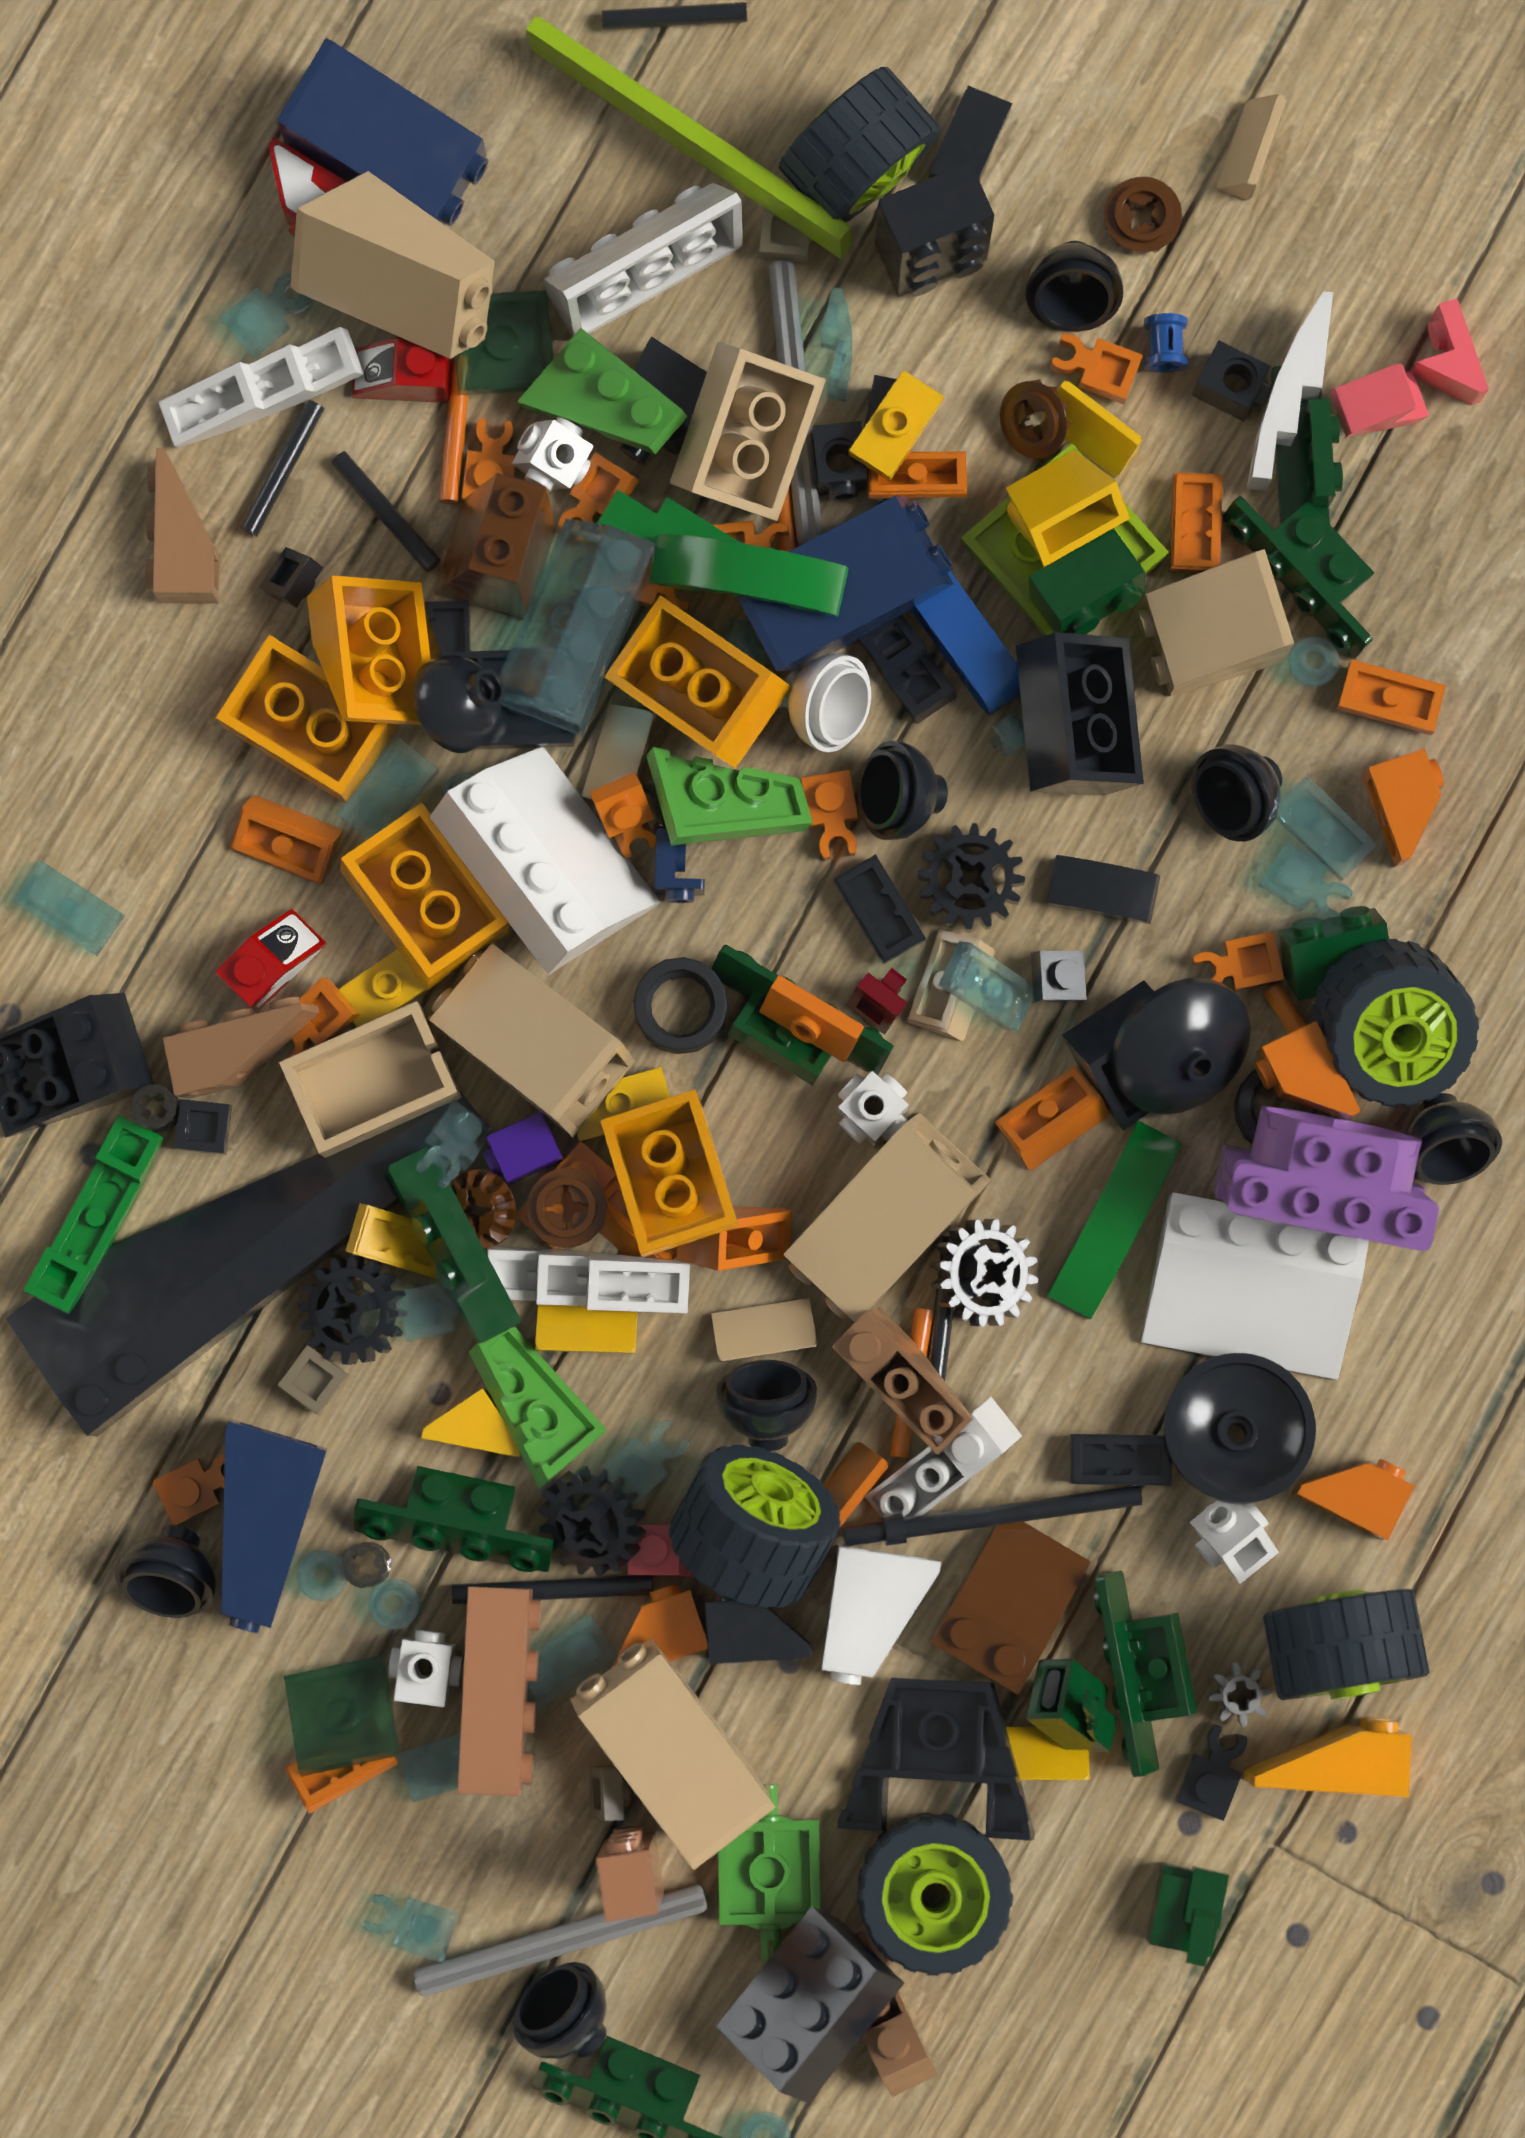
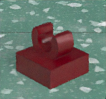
[846,968,908,1035]

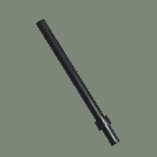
[843,1485,1142,1547]

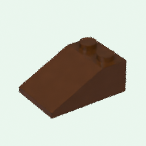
[928,1522,1091,1695]

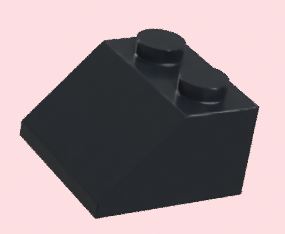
[1062,980,1154,1130]
[705,1592,812,1664]

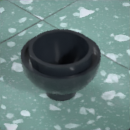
[1025,241,1123,332]
[413,655,505,753]
[857,741,948,840]
[1191,744,1282,842]
[1405,1093,1502,1185]
[716,1360,817,1452]
[115,1525,216,1618]
[513,1962,607,2059]

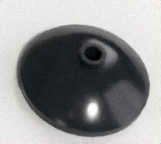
[1112,978,1251,1114]
[1164,1353,1316,1504]

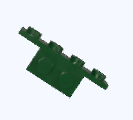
[1270,366,1343,525]
[1222,496,1375,659]
[711,945,894,1086]
[386,1147,521,1344]
[353,1466,553,1572]
[1094,1570,1197,1777]
[531,2036,723,2138]

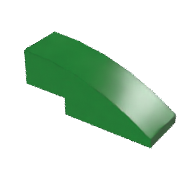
[597,490,740,553]

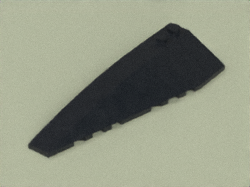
[6,1091,491,1437]

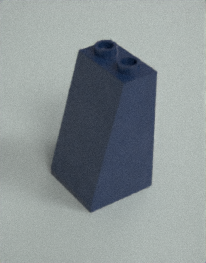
[276,38,489,226]
[737,496,954,671]
[221,1419,327,1634]

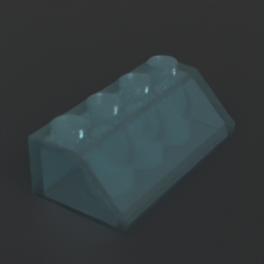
[500,519,656,736]

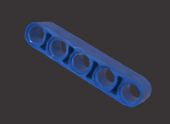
[872,498,1020,716]

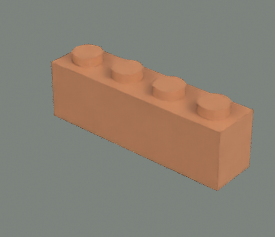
[458,1586,541,1796]
[596,1825,664,1922]

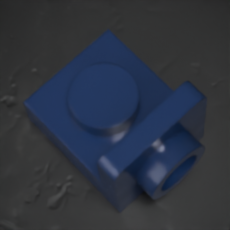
[655,828,705,904]

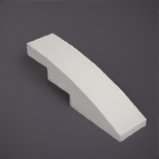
[1246,291,1333,491]
[159,327,364,448]
[487,1247,690,1313]

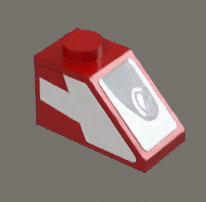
[268,136,346,237]
[352,337,452,403]
[215,909,327,1013]

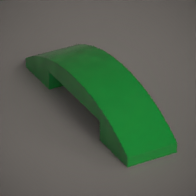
[648,534,849,617]
[23,1115,164,1314]
[1046,1121,1182,1320]

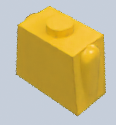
[1006,450,1130,567]

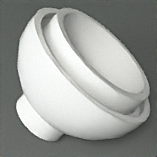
[782,654,871,752]

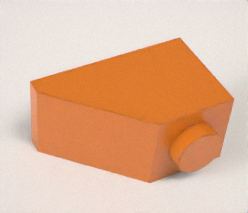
[1362,748,1444,868]
[1254,1021,1361,1120]
[677,1206,792,1271]
[1291,1459,1415,1540]
[612,1583,708,1667]

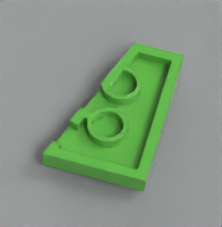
[517,328,688,454]
[646,747,813,845]
[469,1327,607,1489]

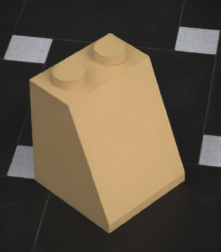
[1136,549,1294,696]

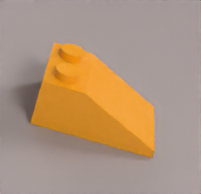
[307,575,431,725]
[600,1089,739,1258]
[1243,1717,1412,1797]

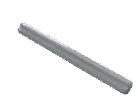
[768,261,823,546]
[414,1884,707,1997]

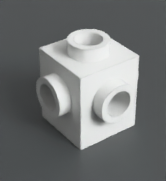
[512,417,593,492]
[837,1071,909,1146]
[1190,1500,1279,1584]
[388,1630,463,1707]

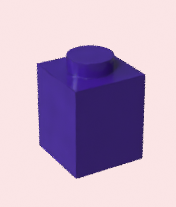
[483,1112,564,1185]

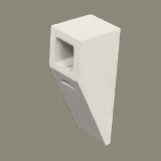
[865,1397,1022,1518]

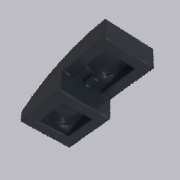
[928,85,1013,181]
[859,614,957,725]
[1046,855,1160,924]

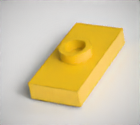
[849,370,945,481]
[339,949,444,1027]
[577,1067,670,1142]
[345,1203,439,1279]

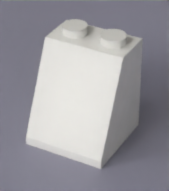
[821,1545,941,1685]

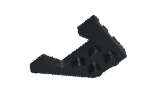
[425,596,617,749]
[837,1678,1035,1841]

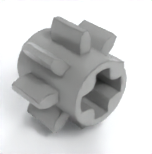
[1207,1662,1272,1727]

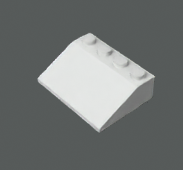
[544,183,743,337]
[430,747,660,975]
[1140,1192,1369,1380]

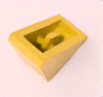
[421,1388,523,1458]

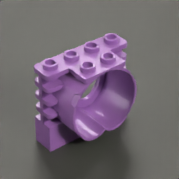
[1213,1106,1439,1251]

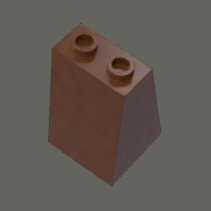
[434,473,556,621]

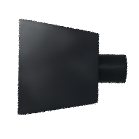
[620,336,707,465]

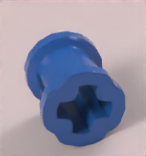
[1144,313,1188,373]

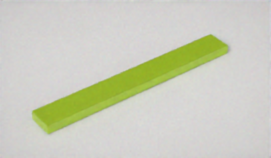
[526,16,852,260]

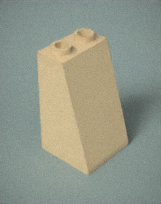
[290,171,495,359]
[429,943,635,1138]
[783,1113,992,1322]
[570,1638,776,1870]

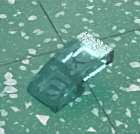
[820,287,852,402]

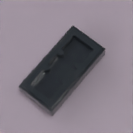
[833,854,926,965]
[1070,1434,1172,1486]

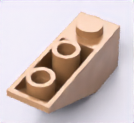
[145,448,220,604]
[163,997,319,1098]
[832,1307,973,1455]
[851,1924,938,2097]

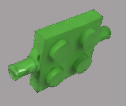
[718,1784,821,1961]

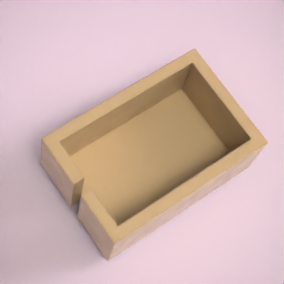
[279,1001,462,1158]

